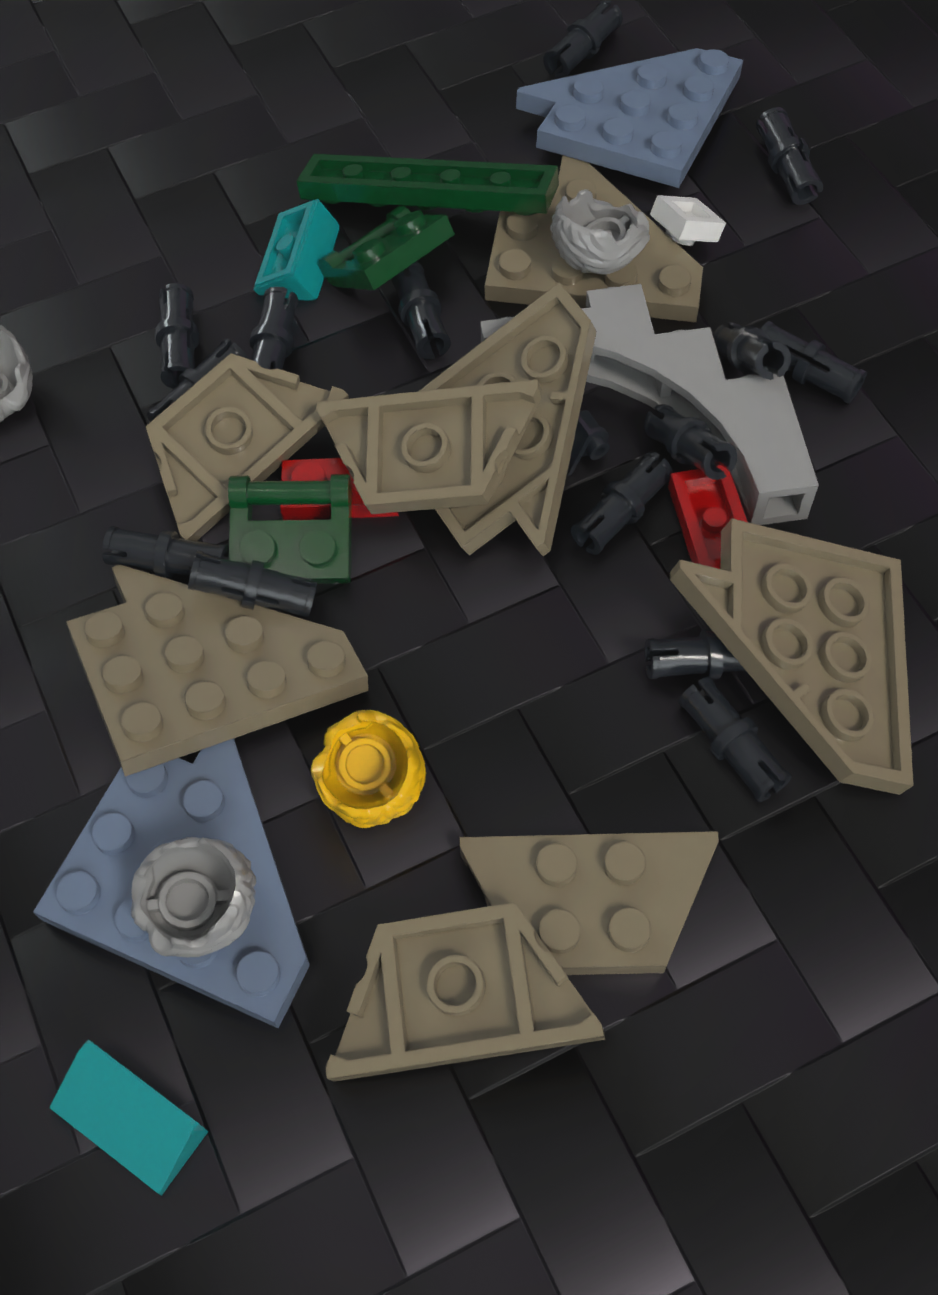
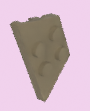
[146,353,349,541]
[316,379,542,514]
[460,831,719,975]
[326,902,605,1082]

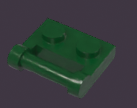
[319,205,455,290]
[228,474,352,583]

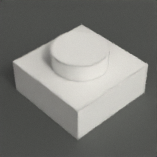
[650,195,726,246]

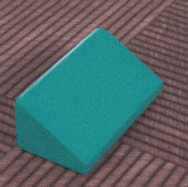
[253,199,339,301]
[49,1039,209,1196]

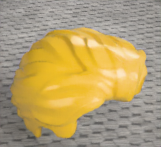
[311,710,426,828]

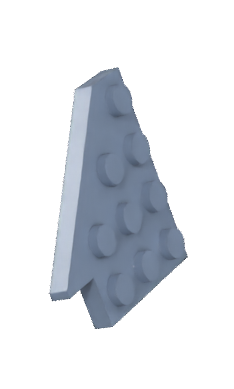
[516,48,743,188]
[33,738,310,1028]

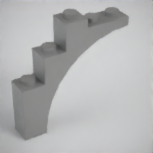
[480,284,819,525]

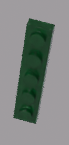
[296,154,559,216]

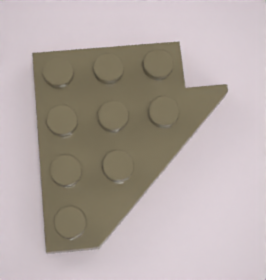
[485,155,703,322]
[419,282,597,556]
[670,518,913,795]
[66,565,368,777]

